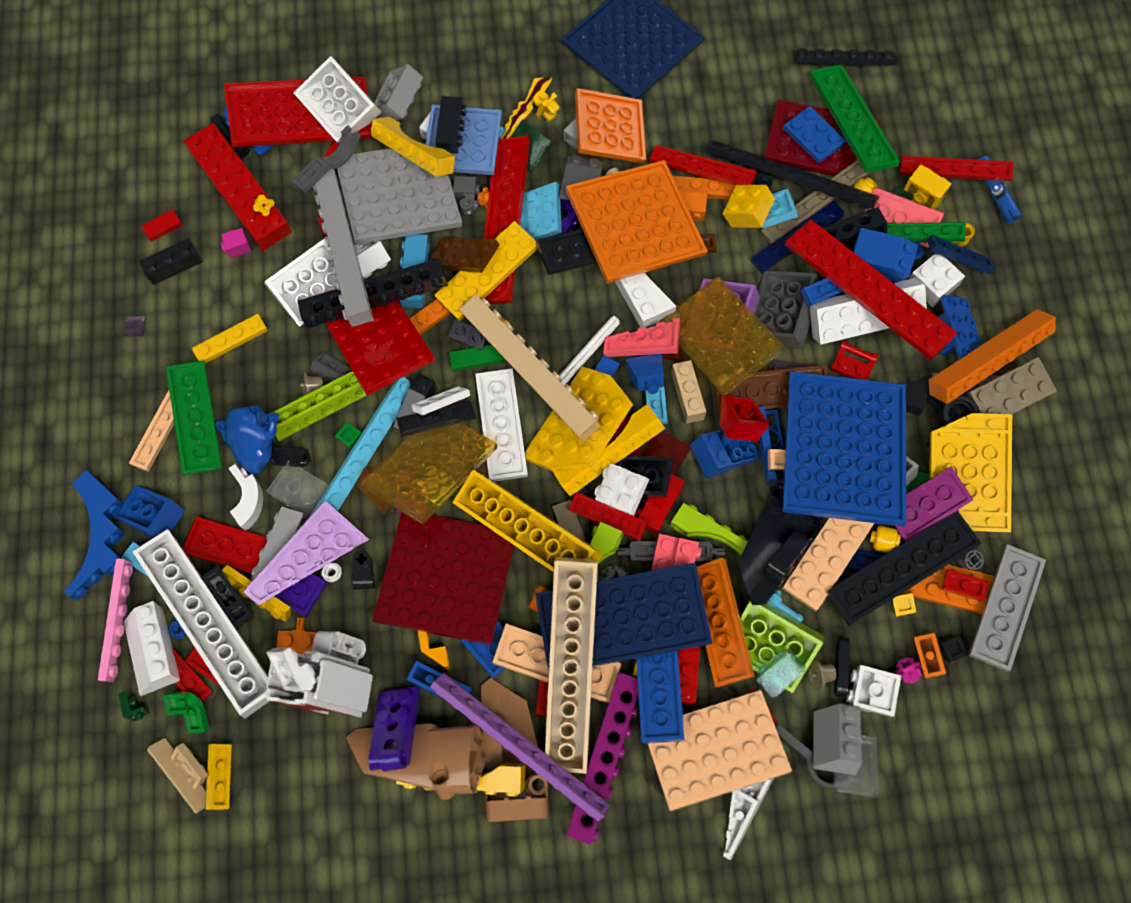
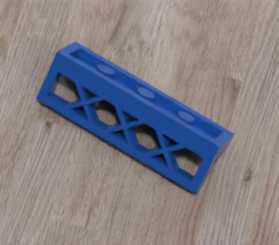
[759,406,784,485]

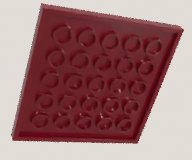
[372,509,514,646]

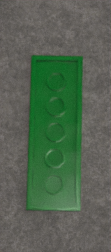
[166,360,223,476]

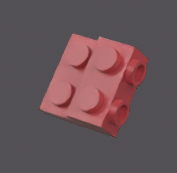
[651,534,702,571]

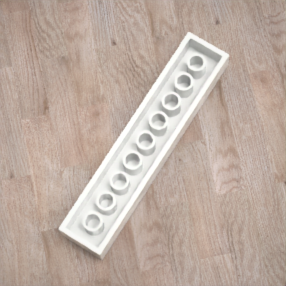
[133,529,269,718]

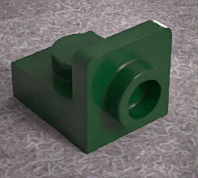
[118,691,150,722]

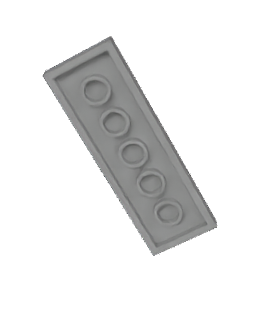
[968,544,1046,672]

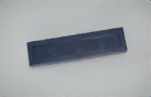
[927,234,995,275]

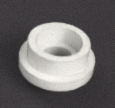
[322,562,342,582]

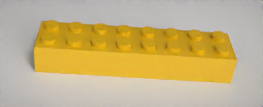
[452,470,603,572]

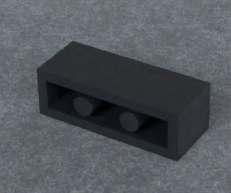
[435,96,467,154]
[139,238,203,285]

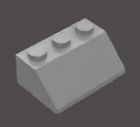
[374,64,423,121]
[813,704,862,775]

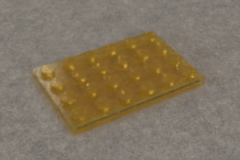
[659,277,785,396]
[361,423,497,524]

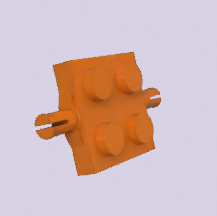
[276,618,317,655]

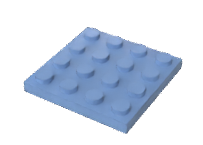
[423,105,502,175]

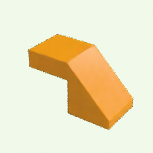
[418,631,450,670]

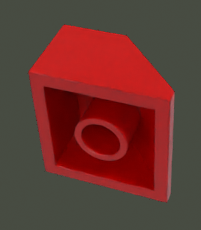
[720,395,769,441]

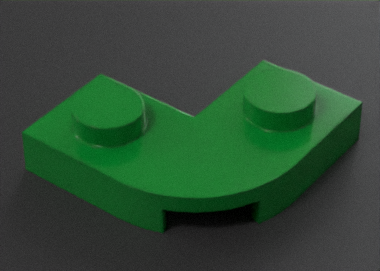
[163,691,210,734]

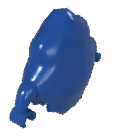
[216,406,279,475]

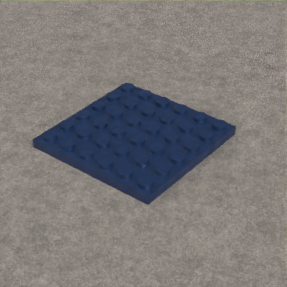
[561,0,705,99]

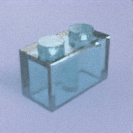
[756,649,805,699]

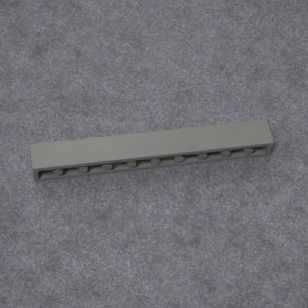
[313,168,374,327]

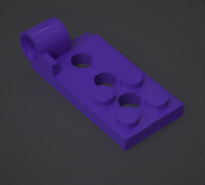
[368,686,420,772]

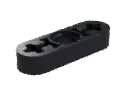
[834,637,850,698]

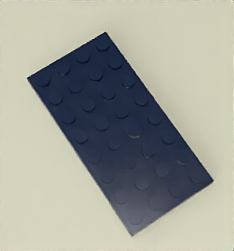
[535,562,713,672]

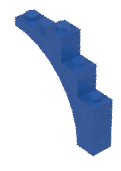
[64,470,125,601]

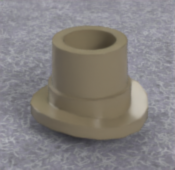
[300,372,323,396]
[808,660,836,689]

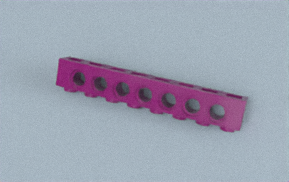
[566,672,639,845]

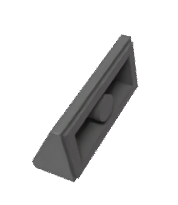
[311,352,352,382]

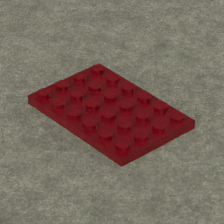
[764,99,881,178]

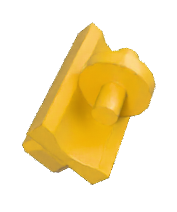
[534,91,560,122]

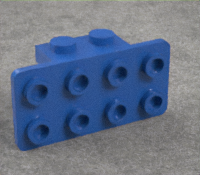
[938,295,981,360]

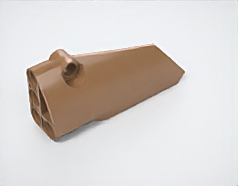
[481,678,549,822]
[346,724,488,800]

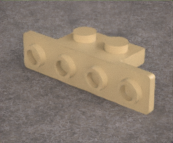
[147,738,208,813]

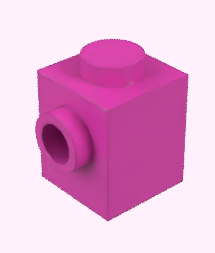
[220,228,252,258]

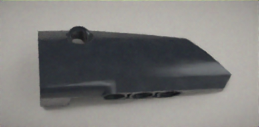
[738,476,828,605]

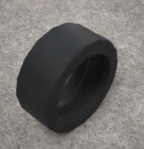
[939,395,980,426]

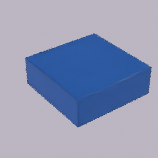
[595,355,620,378]

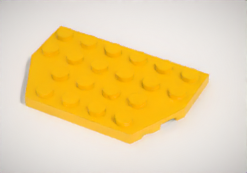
[525,366,633,472]
[929,413,1012,532]

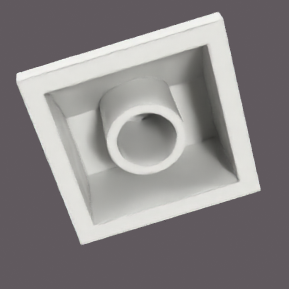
[355,241,391,279]

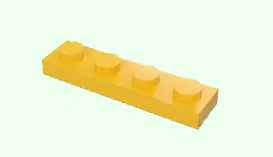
[192,314,268,364]
[222,565,291,622]

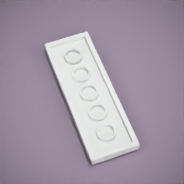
[476,368,528,482]

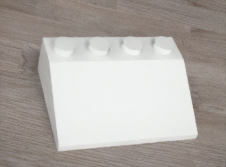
[294,56,382,143]
[264,239,338,326]

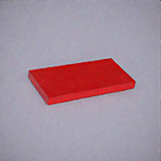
[183,516,267,575]

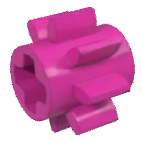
[896,658,922,683]

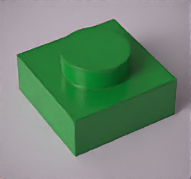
[335,422,362,449]

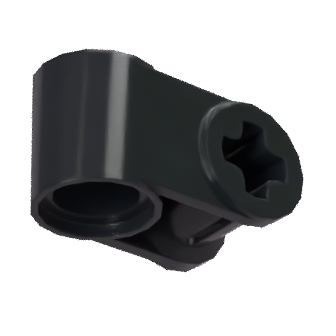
[352,550,375,590]

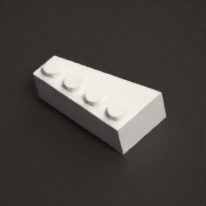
[615,273,676,328]

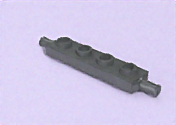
[618,541,725,563]

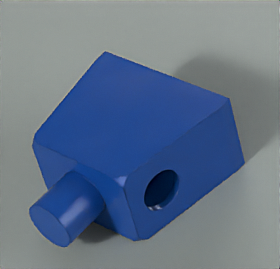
[626,354,664,394]

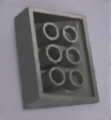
[746,271,820,349]

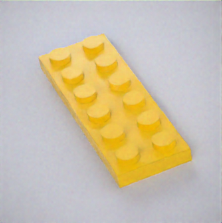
[434,221,538,321]

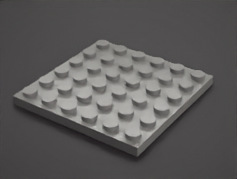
[337,143,462,244]

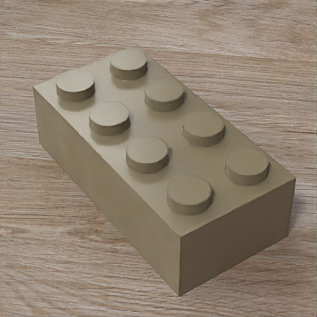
[963,357,1057,414]

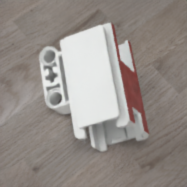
[265,631,373,718]

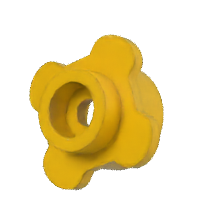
[253,195,274,216]

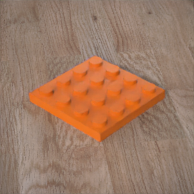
[575,88,646,163]

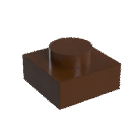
[700,233,717,254]

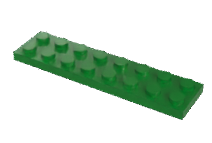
[809,65,900,173]

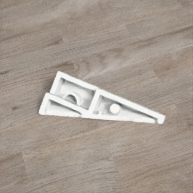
[723,778,774,860]

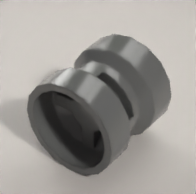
[956,550,984,570]

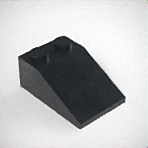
[618,456,674,500]

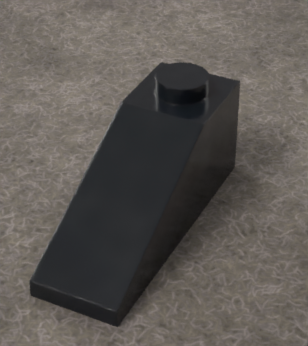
[393,373,437,436]
[200,566,255,629]

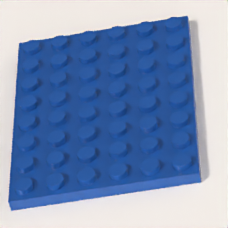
[782,371,906,527]

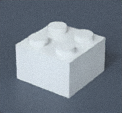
[909,254,965,307]

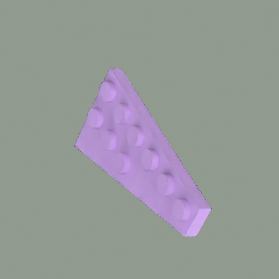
[243,501,369,605]

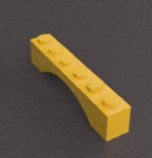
[371,116,455,177]
[553,404,665,496]
[396,762,526,796]

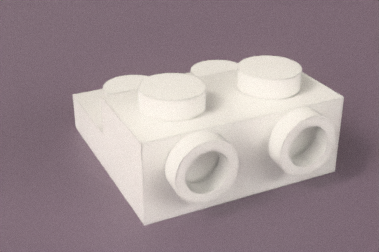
[595,463,649,516]
[266,648,316,693]
[846,665,901,717]

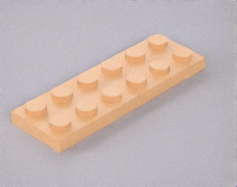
[782,518,874,612]
[492,624,621,704]

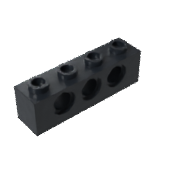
[823,207,887,248]

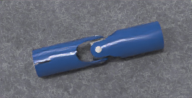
[978,156,1022,224]

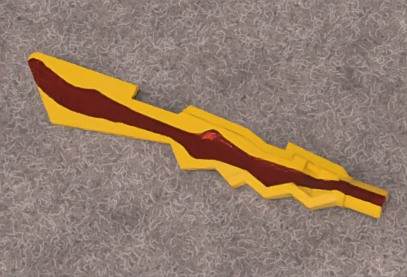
[501,77,552,139]

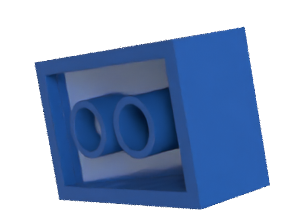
[853,228,918,283]
[113,485,185,539]

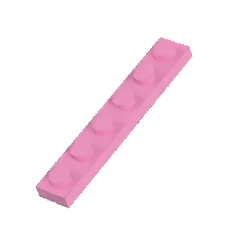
[98,559,133,682]

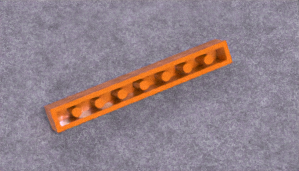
[929,309,1056,404]

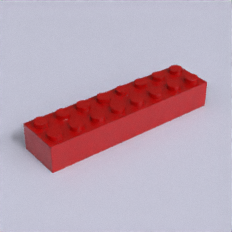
[183,123,292,251]

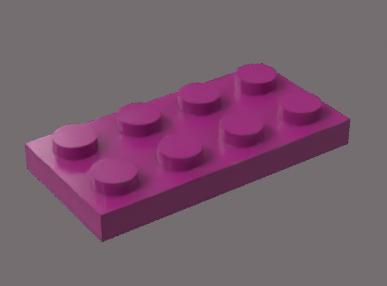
[894,467,973,542]

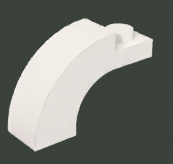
[229,464,263,531]

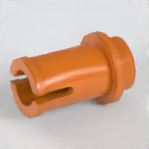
[528,585,549,612]

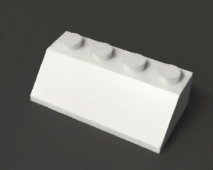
[124,601,180,696]

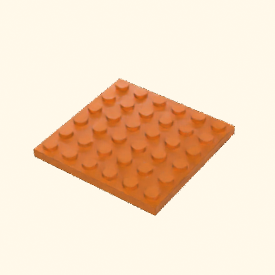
[565,160,708,283]

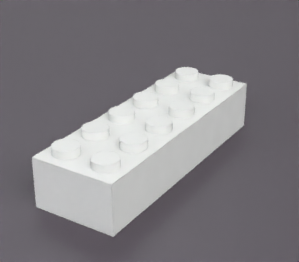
[810,278,927,345]

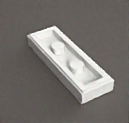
[412,386,470,415]

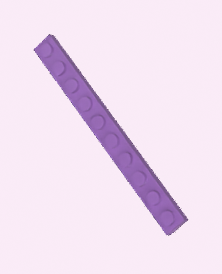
[430,673,610,822]

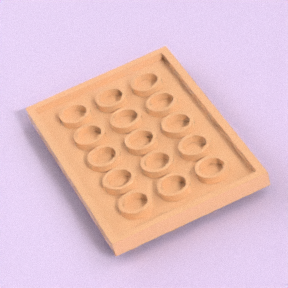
[648,690,792,812]

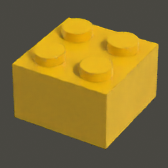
[901,164,951,210]
[723,185,775,228]

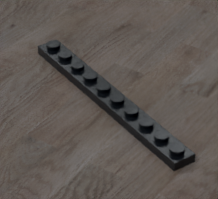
[706,140,880,209]

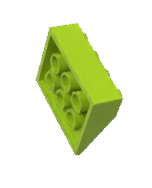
[740,601,825,693]

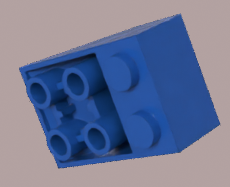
[690,430,761,479]

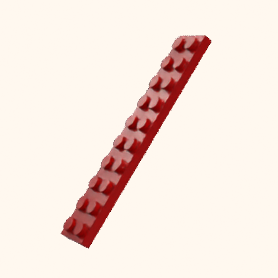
[484,135,530,305]
[785,220,957,360]

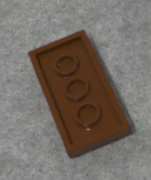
[429,236,500,273]

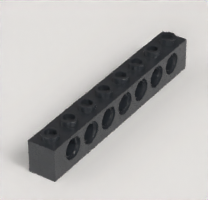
[297,258,448,328]

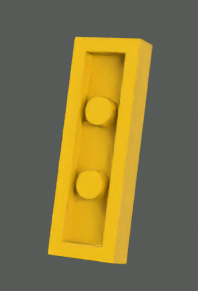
[206,744,232,810]

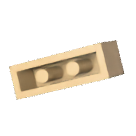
[671,360,706,424]

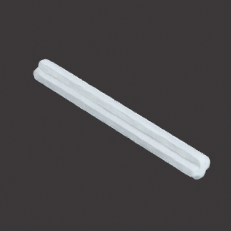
[559,316,620,386]

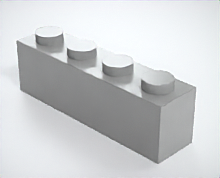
[251,506,308,580]

